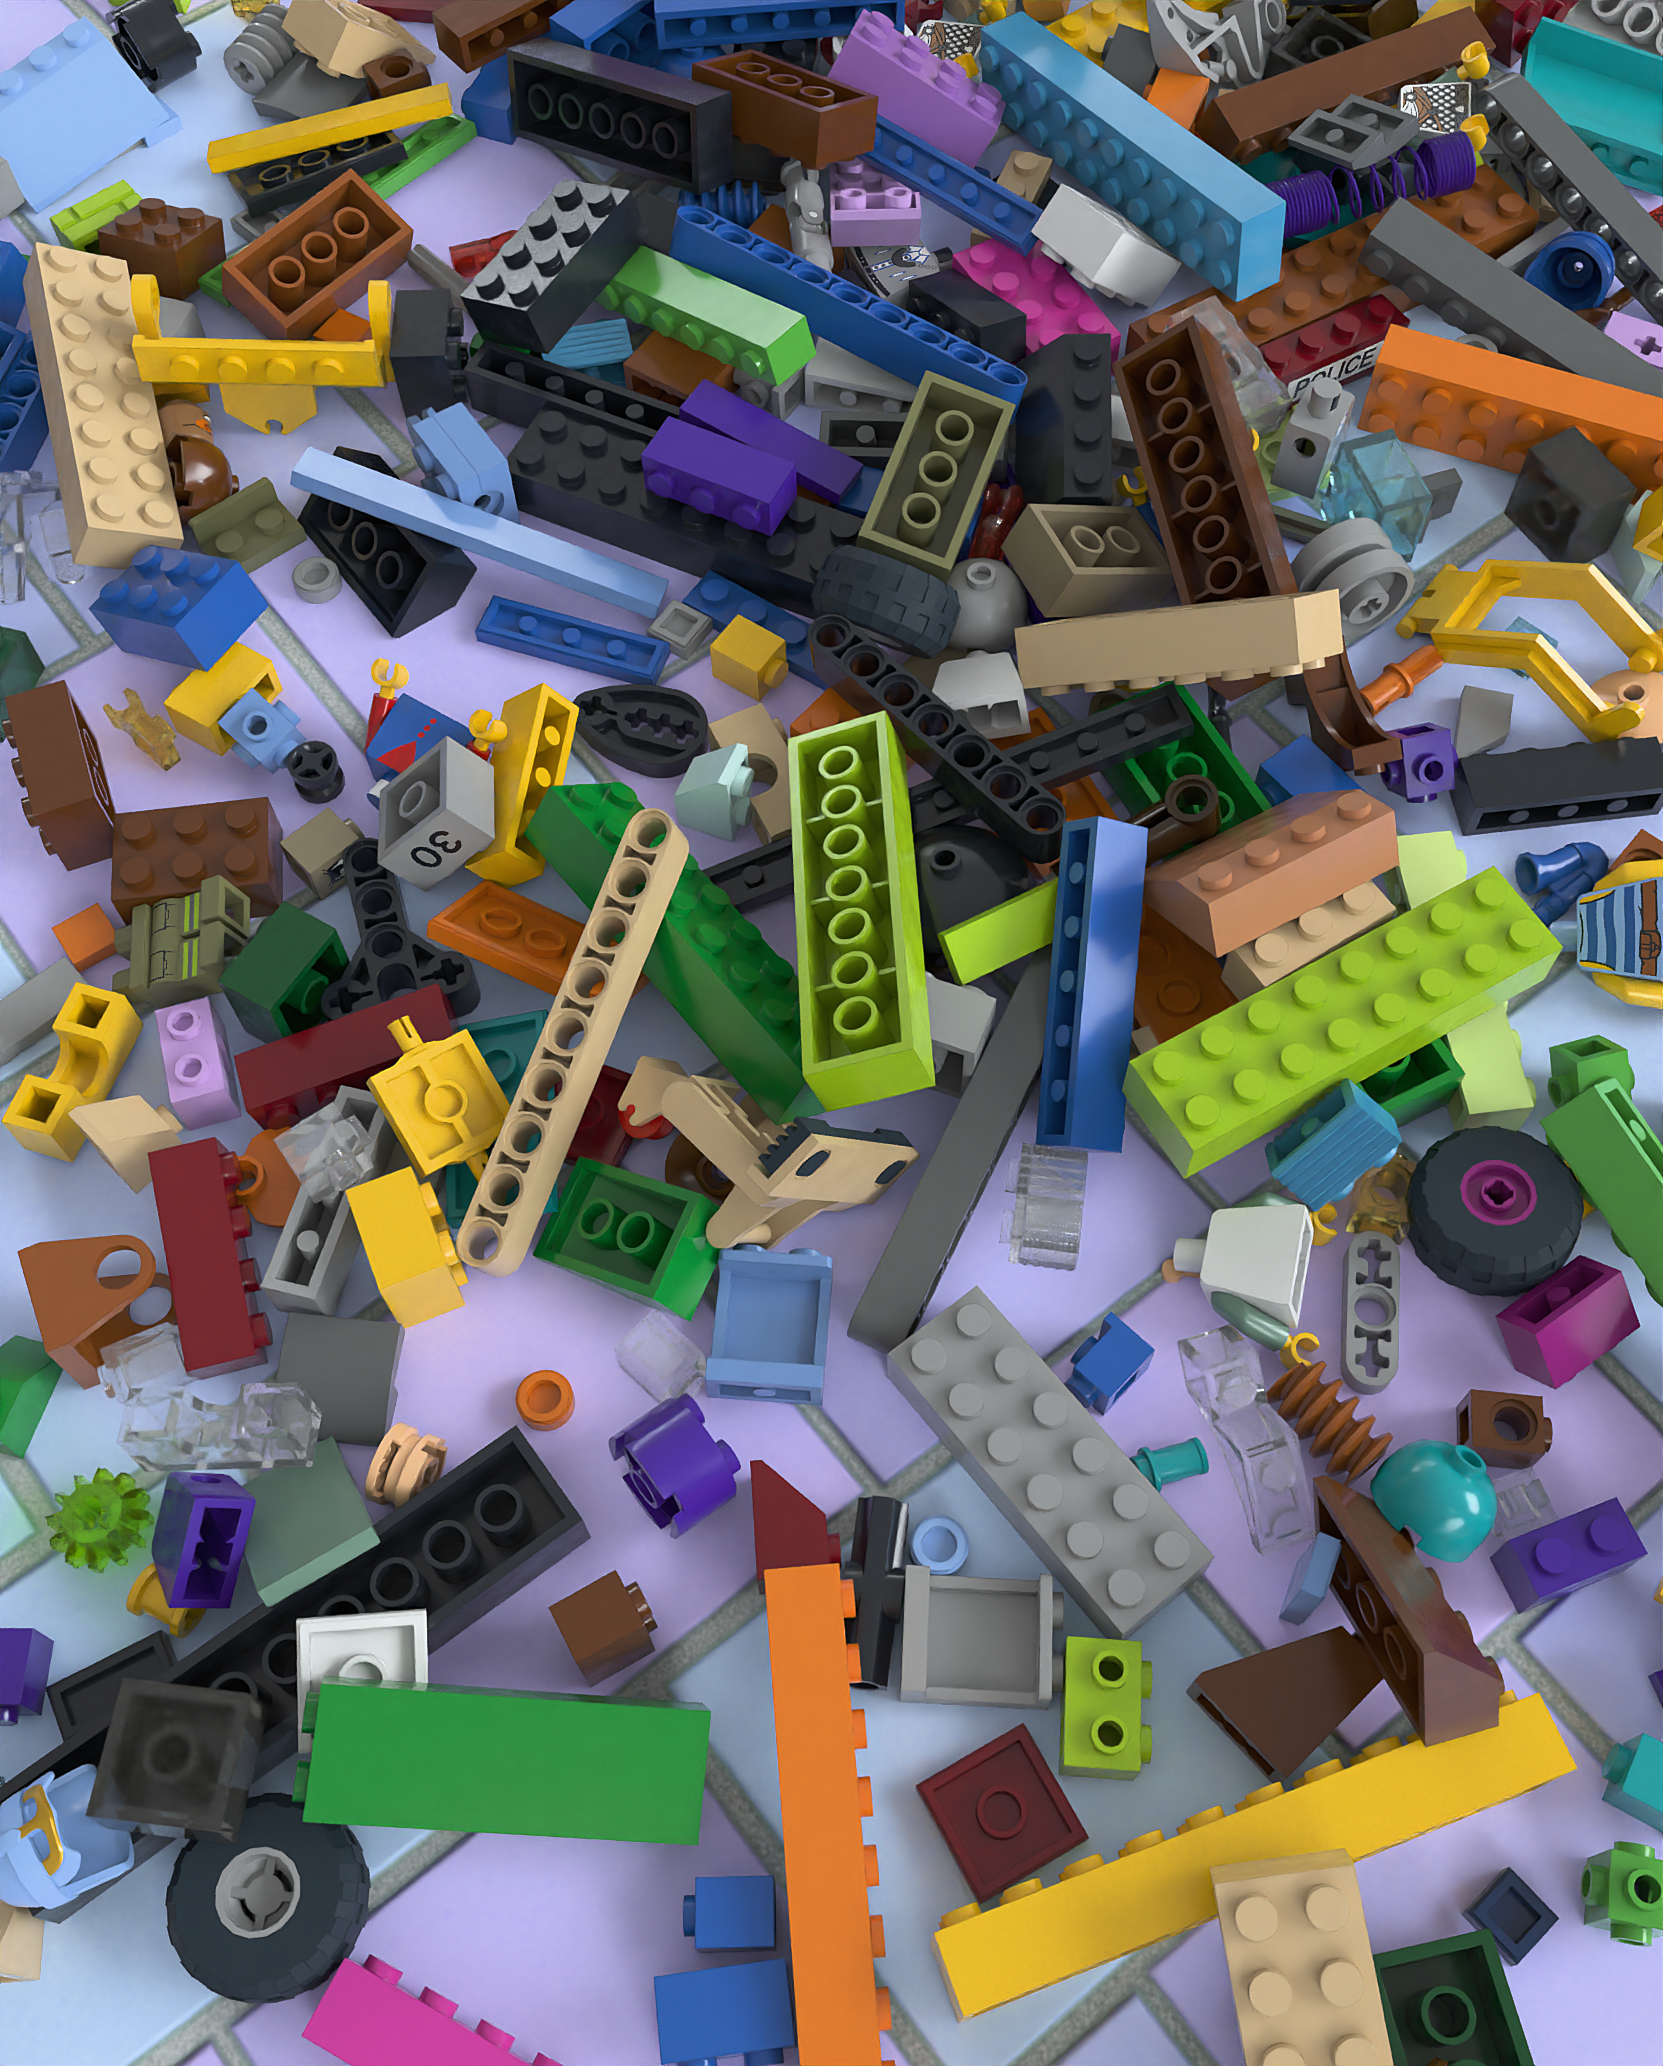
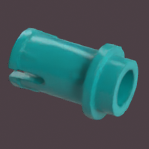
[1129,1437,1209,1493]

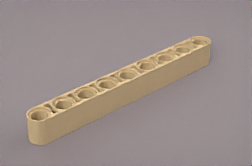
[456,808,689,1277]

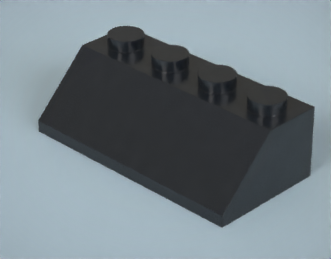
[1015,333,1112,524]
[297,446,478,638]

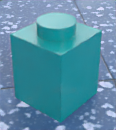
[1602,1733,1663,1833]

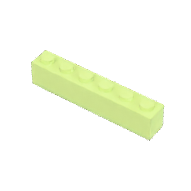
[1382,830,1537,1132]

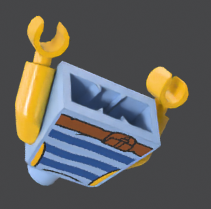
[1550,859,1663,1010]

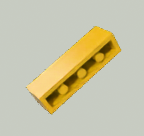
[465,683,579,889]

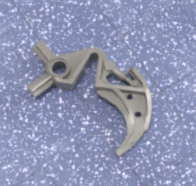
[1146,0,1303,91]

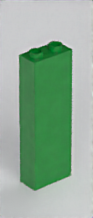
[292,1676,711,1846]

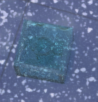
[1321,429,1433,563]

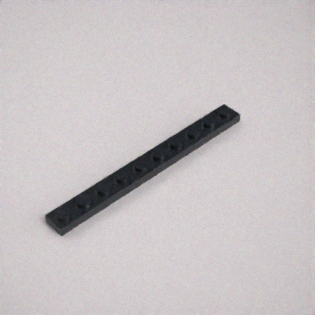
[701,683,1194,914]

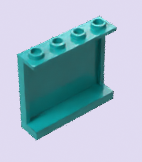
[1520,16,1663,197]

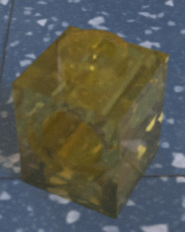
[1345,1153,1417,1246]

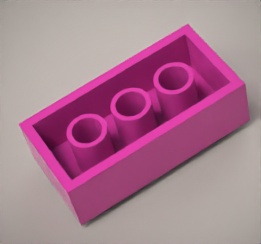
[952,238,1121,376]

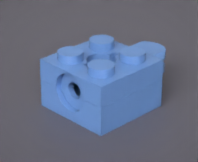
[406,402,521,525]

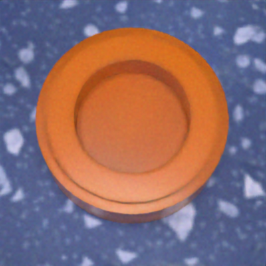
[515,1370,575,1431]

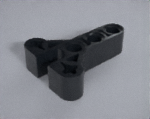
[321,838,481,1022]

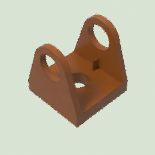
[17,1234,178,1390]

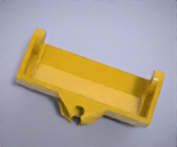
[131,274,396,435]

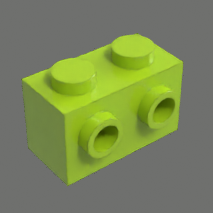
[1059,1636,1153,1781]

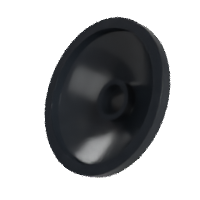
[913,825,1030,954]

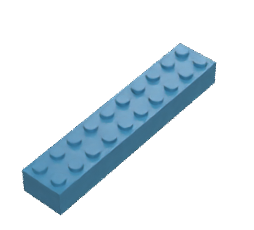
[979,11,1286,303]

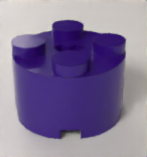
[608,1393,741,1539]

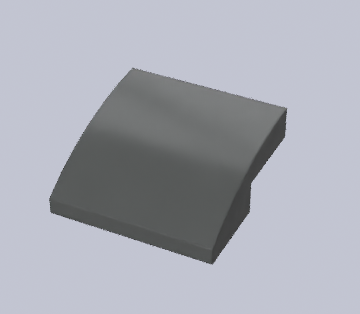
[252,52,368,121]
[1287,93,1420,170]
[271,1312,405,1447]

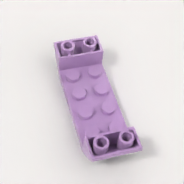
[829,157,921,247]

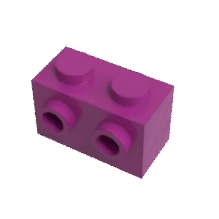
[1495,1255,1641,1390]

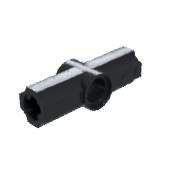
[843,1495,909,1691]

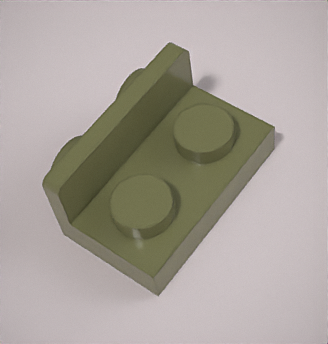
[188,477,308,575]

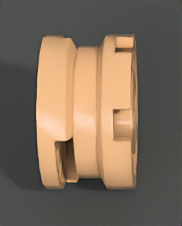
[365,1422,448,1510]

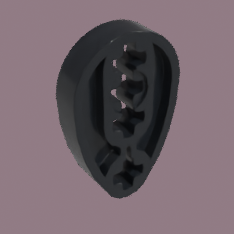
[572,684,709,778]

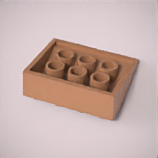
[1142,789,1400,958]

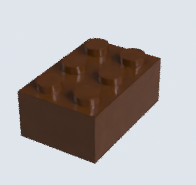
[2,680,117,871]
[111,797,283,926]

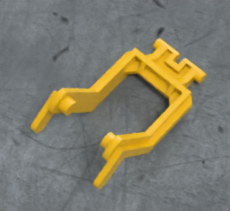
[1395,559,1663,743]

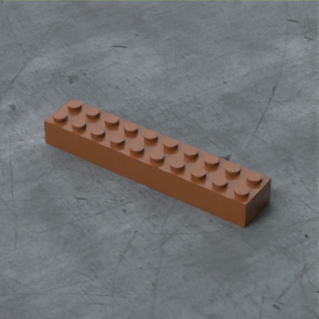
[1124,163,1540,387]

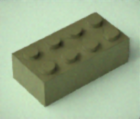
[856,370,1016,583]

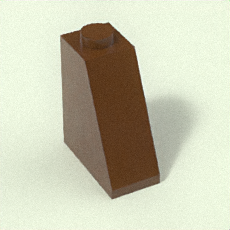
[1186,1626,1384,1784]

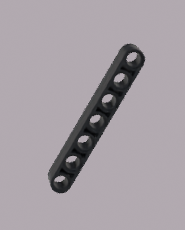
[808,614,1067,864]

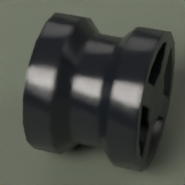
[287,740,345,804]

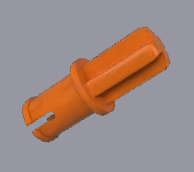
[1359,644,1443,717]

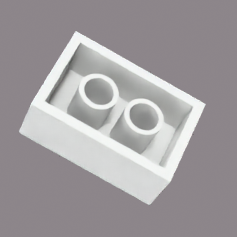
[1031,183,1182,308]

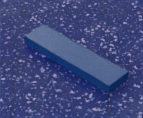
[475,595,671,685]

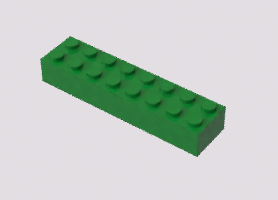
[524,782,827,1126]

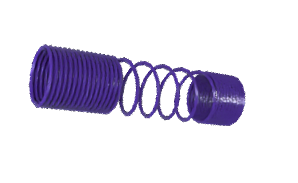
[1263,130,1476,240]

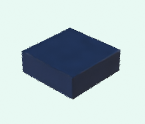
[1461,1867,1560,1967]

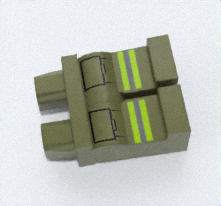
[112,875,250,1009]

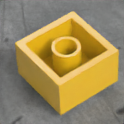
[345,1166,469,1329]

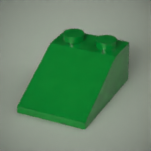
[532,1156,721,1322]

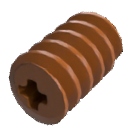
[1261,1361,1394,1487]

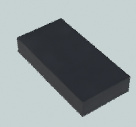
[45,1629,178,1742]

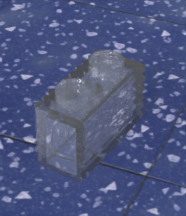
[999,1143,1089,1271]

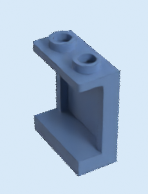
[705,1244,833,1406]

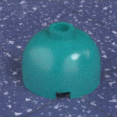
[1370,1439,1497,1563]

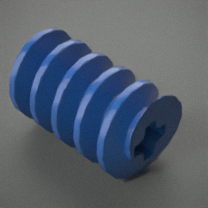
[678,180,767,230]

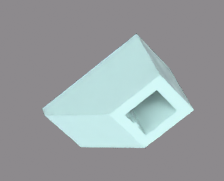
[674,743,754,843]

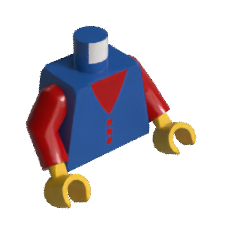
[364,658,507,810]

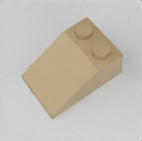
[281,0,436,79]

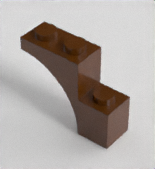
[1284,635,1403,776]

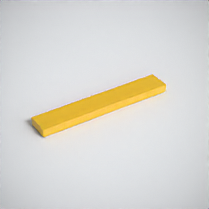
[206,82,453,174]

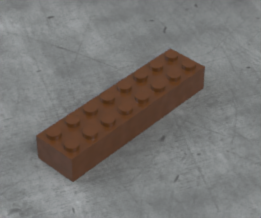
[1111,315,1299,702]

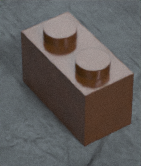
[548,1569,658,1688]

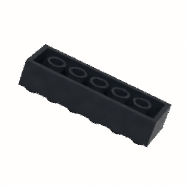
[506,37,733,195]

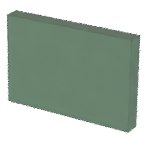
[242,1435,380,1607]

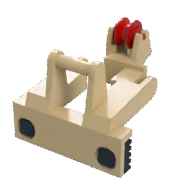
[618,1055,921,1250]

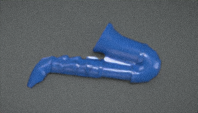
[1515,841,1609,928]

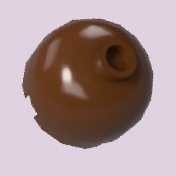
[164,433,239,530]

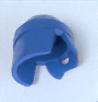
[1523,231,1616,312]

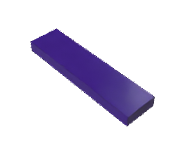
[679,378,864,506]

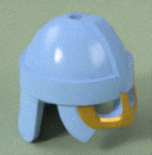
[0,1764,134,1909]

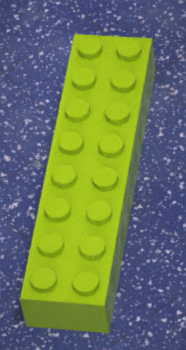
[788,710,935,1112]
[1122,866,1563,1179]

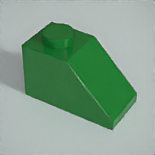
[0,1335,63,1459]

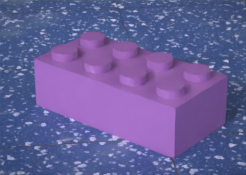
[827,9,1006,169]

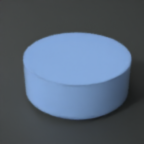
[909,1515,969,1576]

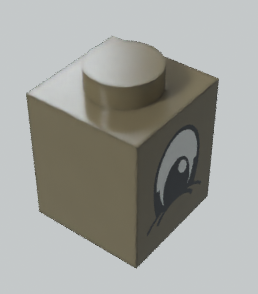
[279,807,365,901]

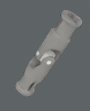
[780,159,834,273]

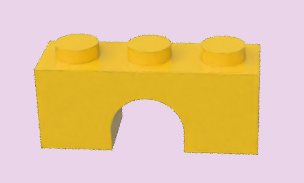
[1,982,144,1163]

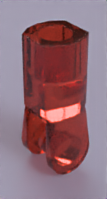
[448,230,517,278]
[967,483,1023,561]

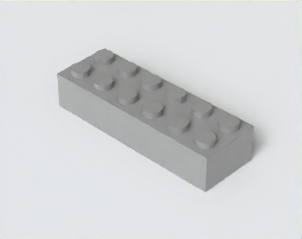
[887,1285,1215,1640]

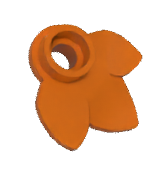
[235,1126,313,1228]

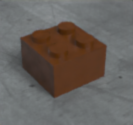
[98,198,226,301]

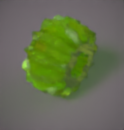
[45,1467,155,1573]

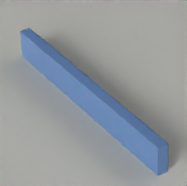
[290,446,670,619]

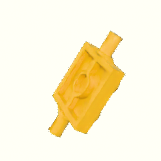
[366,1015,511,1184]

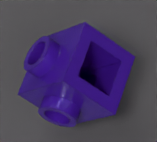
[1380,722,1459,803]

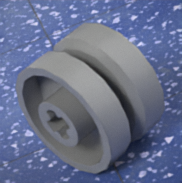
[1290,518,1415,641]

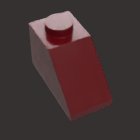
[750,1460,842,1594]

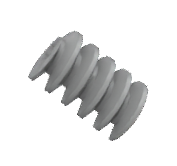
[223,3,300,96]

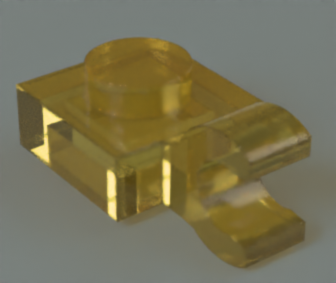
[103,688,181,772]

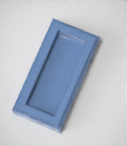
[1279,1532,1342,1626]

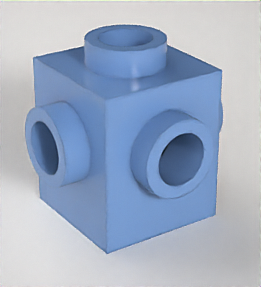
[218,688,307,774]

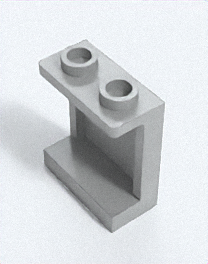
[900,1565,1064,1710]

